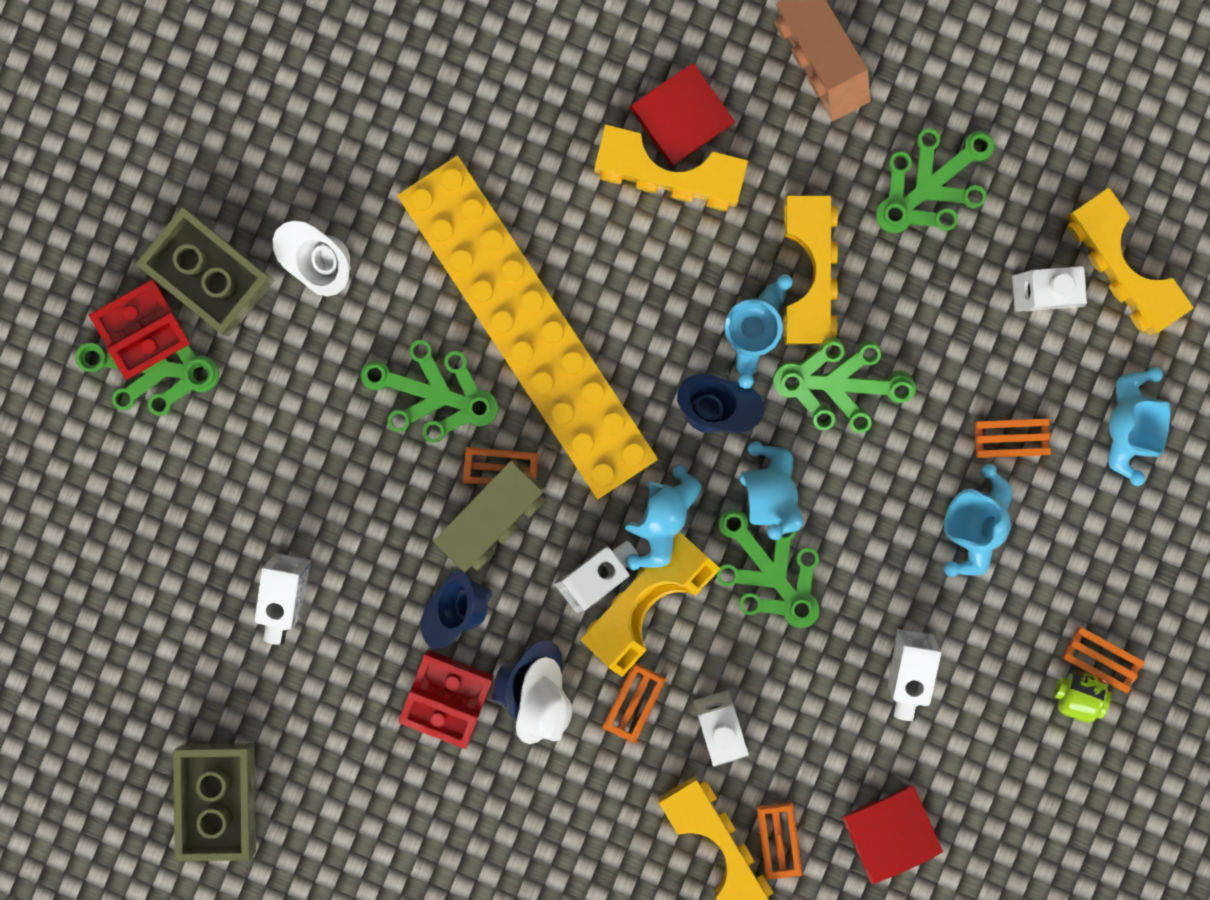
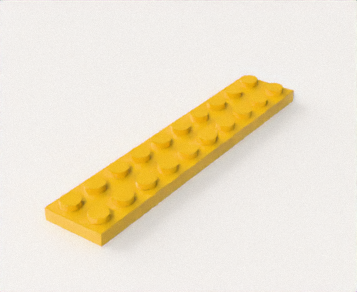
[397,155,658,500]

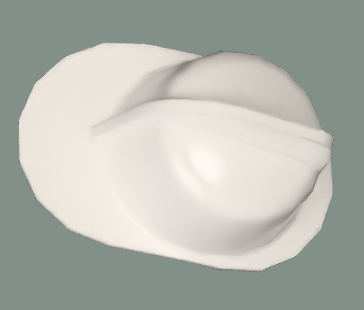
[273,220,351,297]
[516,657,573,744]

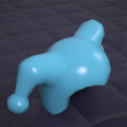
[724,274,793,389]
[1108,367,1171,486]
[739,441,804,540]
[944,463,1013,577]
[625,464,702,570]

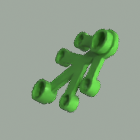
[876,128,994,234]
[773,337,916,433]
[361,340,498,443]
[75,343,219,416]
[716,509,820,628]

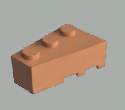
[774,0,871,122]

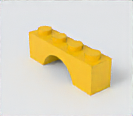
[594,124,748,211]
[1065,187,1194,335]
[784,196,838,345]
[581,532,721,677]
[658,775,774,900]

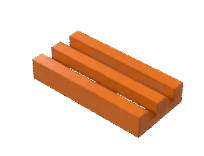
[974,419,1051,458]
[463,447,539,485]
[1061,626,1145,694]
[602,662,667,744]
[756,801,802,880]

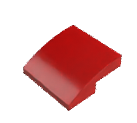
[630,63,735,168]
[88,278,190,380]
[398,650,494,749]
[842,785,943,884]

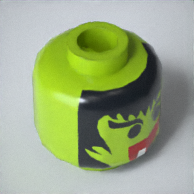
[1053,670,1112,723]

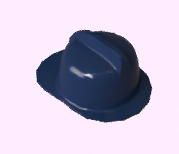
[677,374,764,433]
[421,570,492,649]
[491,640,563,720]

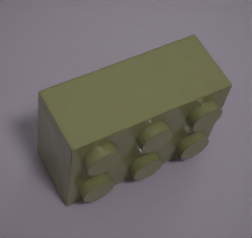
[136,207,275,337]
[433,459,547,573]
[173,743,256,862]

